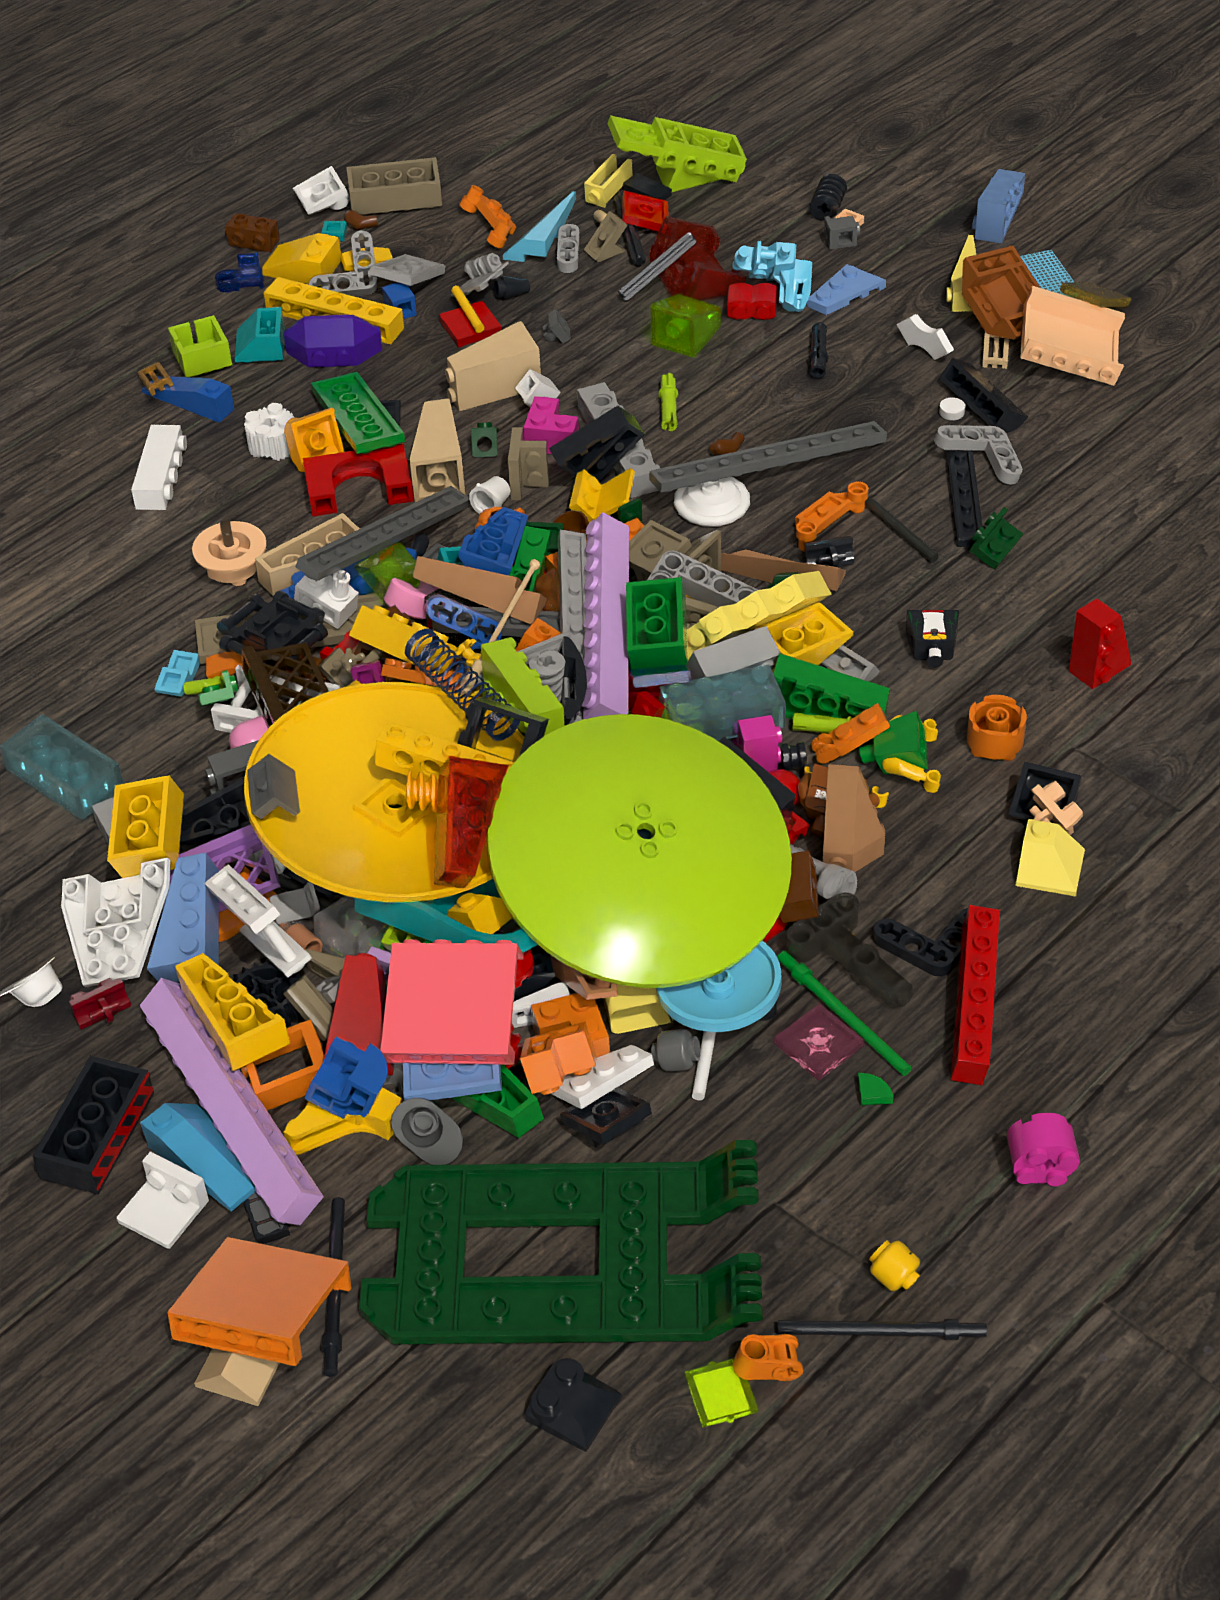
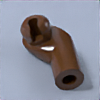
[344,210,378,230]
[710,432,745,456]

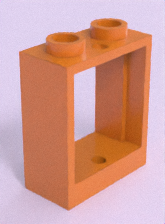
[241,1019,325,1111]

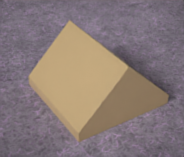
[194,1348,279,1406]

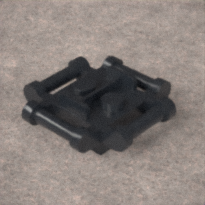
[217,591,328,667]

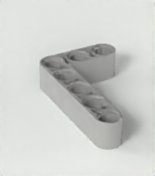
[647,551,781,626]

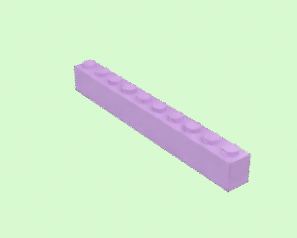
[582,512,629,719]
[140,978,324,1225]

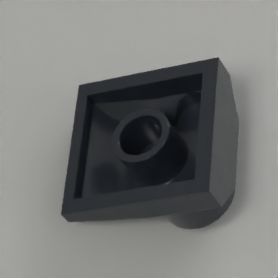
[1008,761,1082,823]
[525,1358,622,1452]

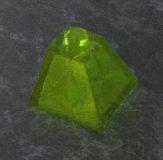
[354,541,420,605]

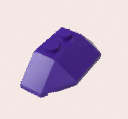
[284,315,382,367]

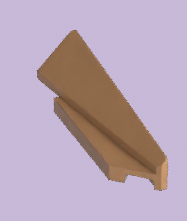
[721,549,846,591]

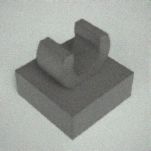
[543,309,571,344]

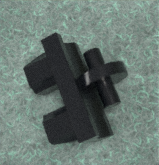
[804,536,854,567]

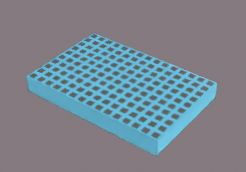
[1020,250,1080,298]

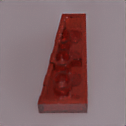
[434,756,509,889]

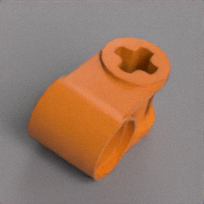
[732,1334,803,1381]

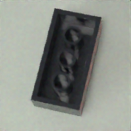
[32,1055,154,1194]

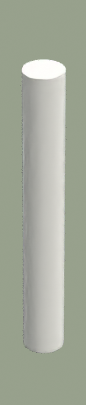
[692,1031,716,1101]

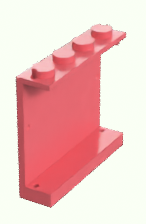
[380,939,524,1065]

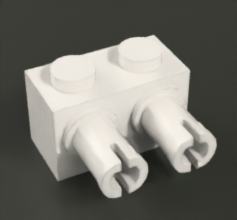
[294,570,359,629]

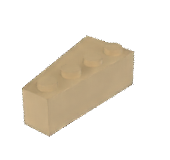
[255,513,360,596]

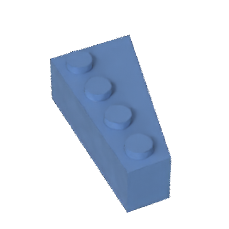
[147,852,219,982]

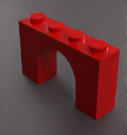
[303,443,414,517]

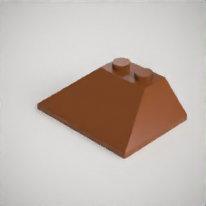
[962,246,1040,340]

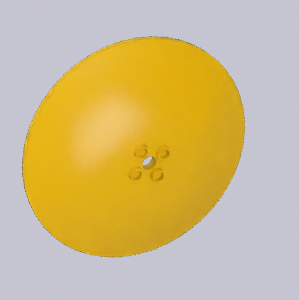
[244,682,525,902]

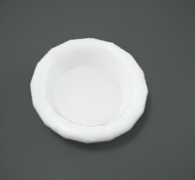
[674,477,750,527]

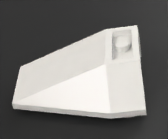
[61,858,170,987]

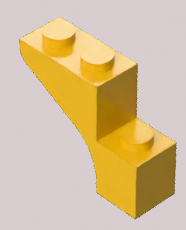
[283,1087,404,1155]

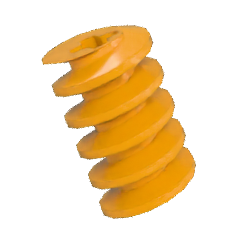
[405,770,470,815]

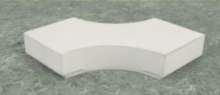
[897,314,954,360]

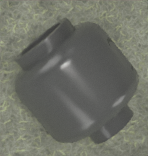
[651,1029,700,1072]

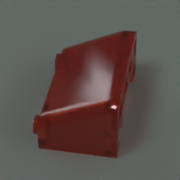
[650,216,747,304]

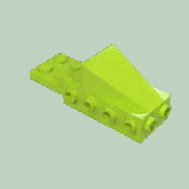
[607,115,747,192]

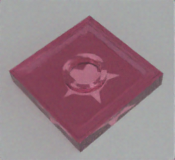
[774,1003,864,1081]

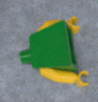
[859,711,941,793]

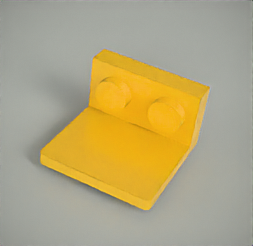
[569,468,635,523]

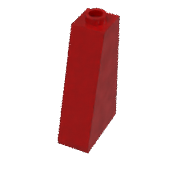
[324,953,394,1076]

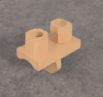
[1030,781,1083,835]

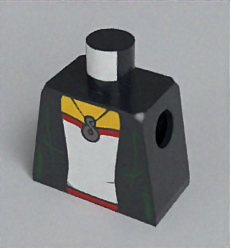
[905,610,959,668]

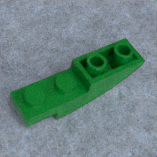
[509,526,551,593]

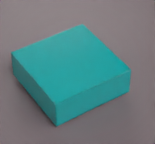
[321,221,348,241]

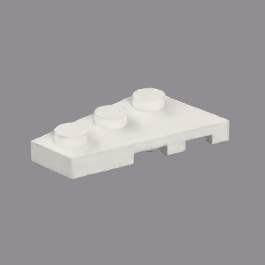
[551,1045,654,1109]

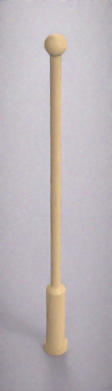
[457,559,540,697]

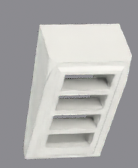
[512,982,570,1028]

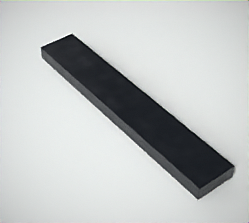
[946,450,983,547]

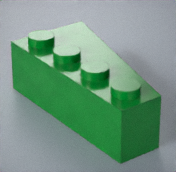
[451,1065,544,1138]

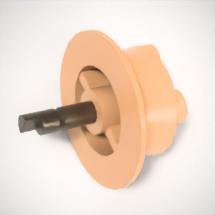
[192,515,267,586]

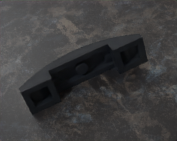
[558,636,587,725]

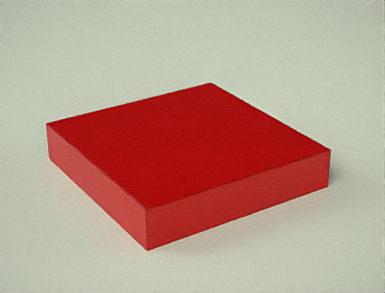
[622,190,669,233]
[439,301,502,347]

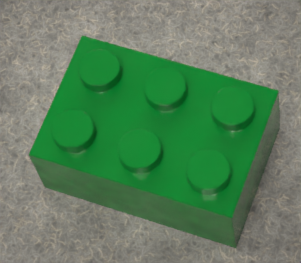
[626,577,688,670]

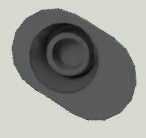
[391,1098,463,1165]

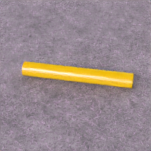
[451,286,484,333]

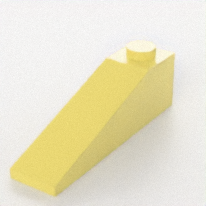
[946,235,976,312]

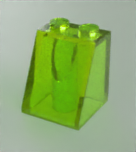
[650,294,721,358]

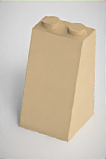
[445,321,541,411]
[409,398,465,502]

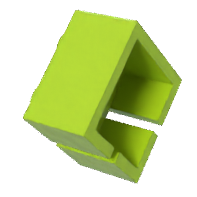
[168,315,232,377]

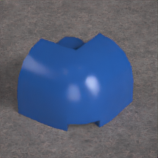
[304,1037,388,1118]

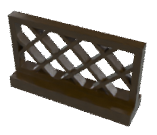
[242,643,329,728]

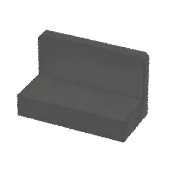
[247,754,300,819]

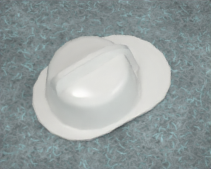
[0,957,62,1007]

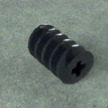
[809,174,847,221]

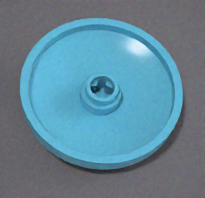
[656,941,782,1032]

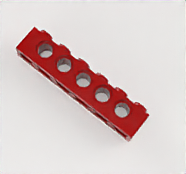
[951,905,1000,1085]

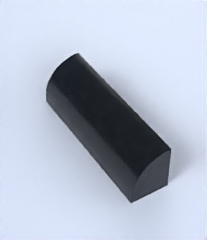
[939,358,1028,433]

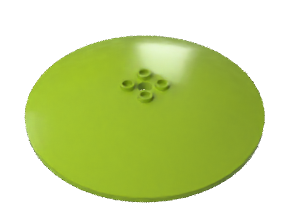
[487,714,792,988]

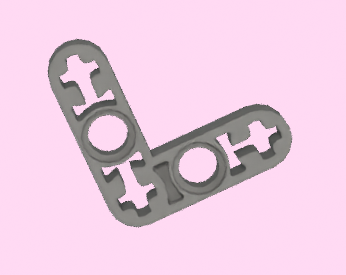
[309,230,378,296]
[934,425,1023,484]

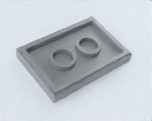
[370,254,445,286]

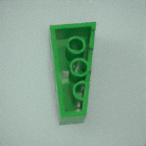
[772,653,890,719]

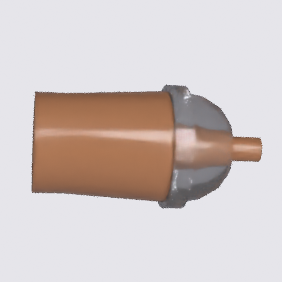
[279,920,323,952]

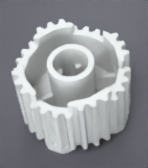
[244,403,294,461]

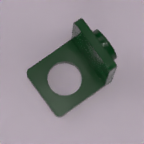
[471,422,499,457]
[609,498,642,523]

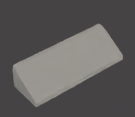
[821,645,880,682]

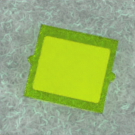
[685,1359,758,1427]

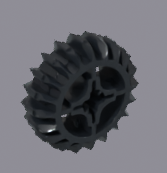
[232,959,301,1028]

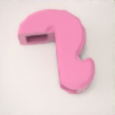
[384,578,444,620]

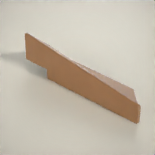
[413,556,547,624]

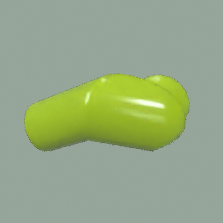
[183,676,224,695]

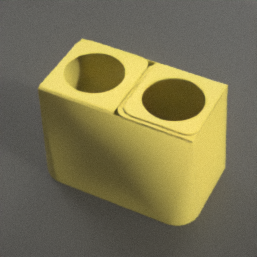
[603,984,673,1034]

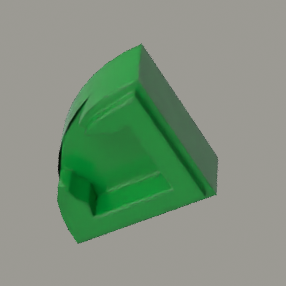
[858,1073,894,1105]

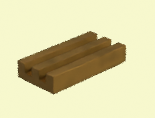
[137,362,174,396]

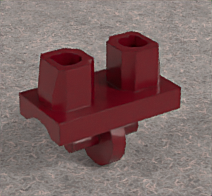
[69,978,132,1030]

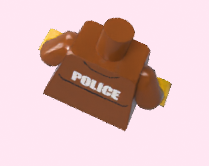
[797,763,889,838]

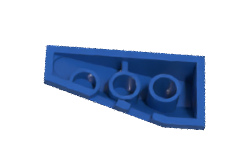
[458,507,529,575]

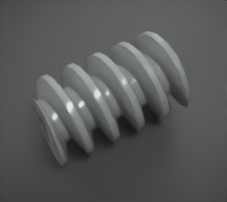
[528,650,565,701]

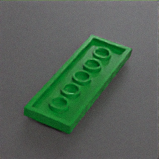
[311,372,405,454]

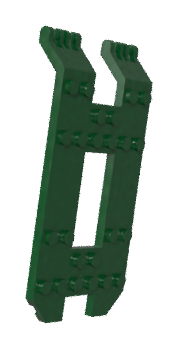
[359,1140,763,1344]

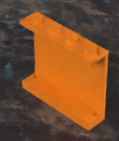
[167,1237,352,1366]

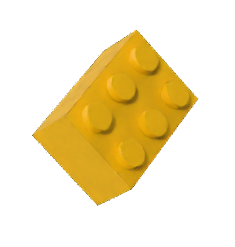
[107,775,184,878]

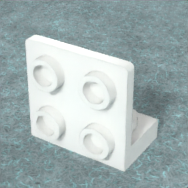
[117,1152,209,1248]

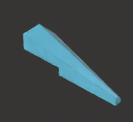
[503,191,576,262]

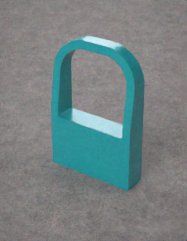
[355,878,538,953]

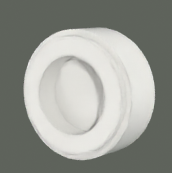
[939,398,965,420]

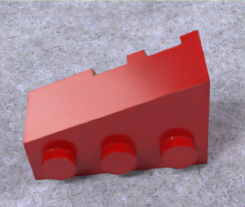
[1069,598,1132,689]

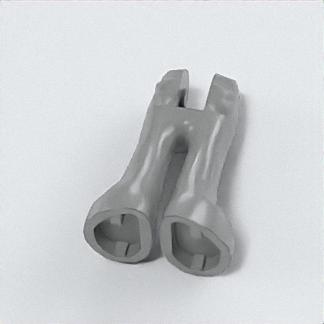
[790,844,857,904]

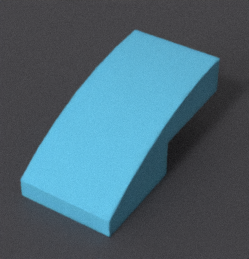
[154,650,200,696]

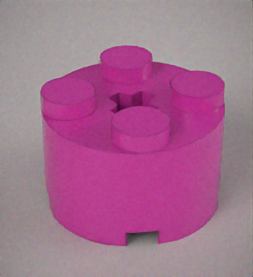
[1007,1113,1080,1186]

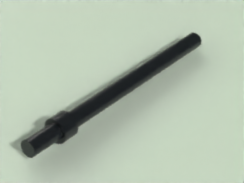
[321,1197,345,1377]
[778,1319,987,1340]

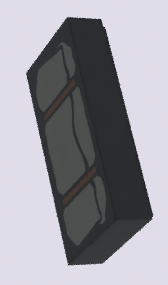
[244,1184,290,1244]

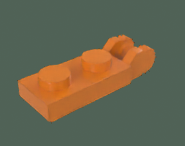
[811,703,890,764]

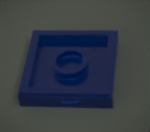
[628,665,691,688]

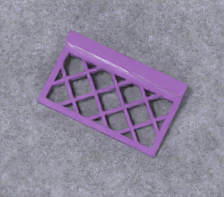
[163,825,281,912]

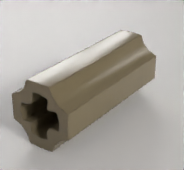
[283,975,334,1041]

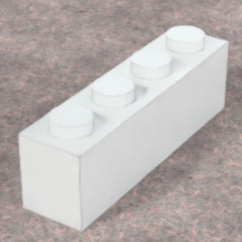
[131,425,187,510]

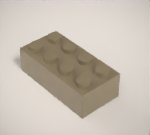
[346,157,442,216]

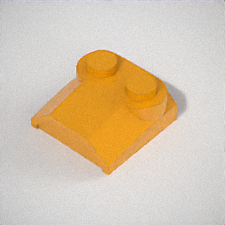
[284,408,344,472]

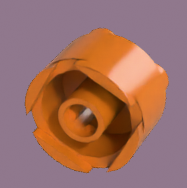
[967,695,1027,761]

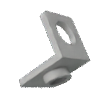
[269,882,320,925]

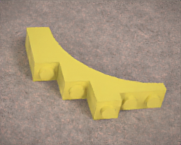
[680,571,832,668]

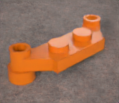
[459,185,516,248]
[795,481,869,552]
[381,658,462,691]

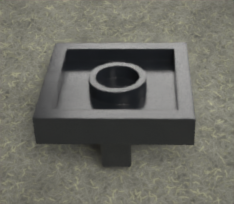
[560,1087,652,1148]

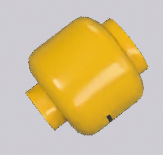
[869,1240,920,1291]

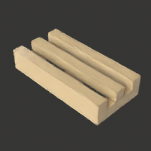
[982,331,1009,369]

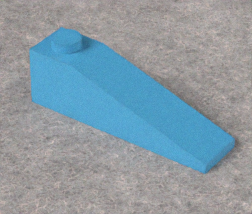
[140,1103,256,1212]

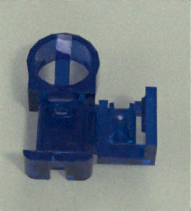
[215,252,264,293]

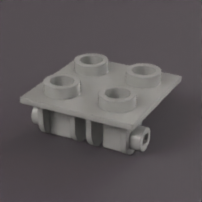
[451,253,509,297]

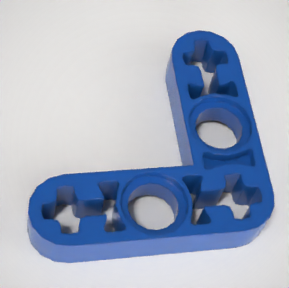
[425,594,502,674]

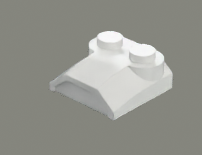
[293,166,350,215]

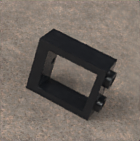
[457,697,549,762]

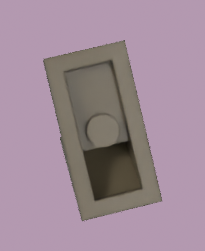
[584,211,627,262]

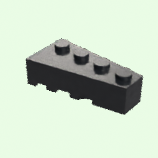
[180,778,251,852]

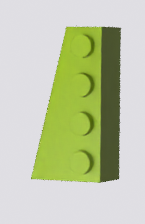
[480,637,565,736]

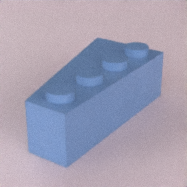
[972,169,1025,244]

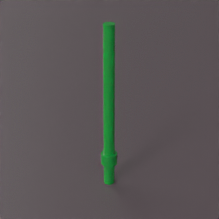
[777,951,912,1076]

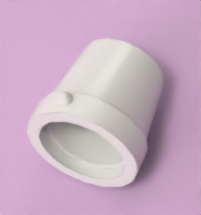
[469,476,510,514]

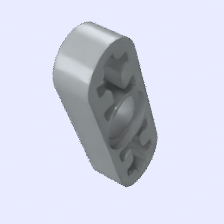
[557,224,580,273]

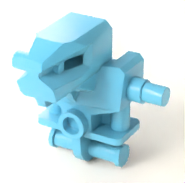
[732,241,812,312]

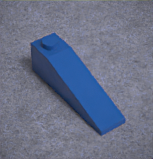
[142,376,234,423]

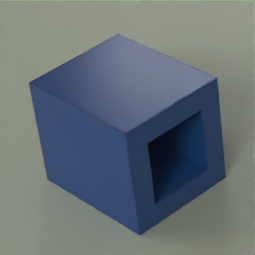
[382,282,417,319]

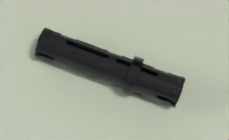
[809,322,828,378]

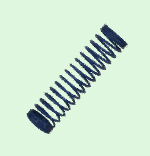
[405,629,520,741]

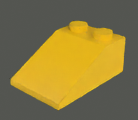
[259,233,342,286]
[755,602,854,674]

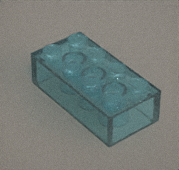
[659,664,786,741]
[0,714,124,820]

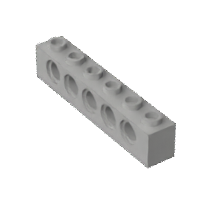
[577,382,660,498]

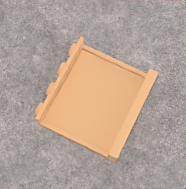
[1020,286,1125,386]

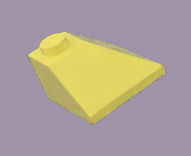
[1016,819,1085,896]

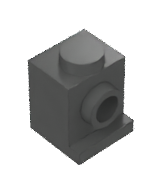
[824,216,860,249]

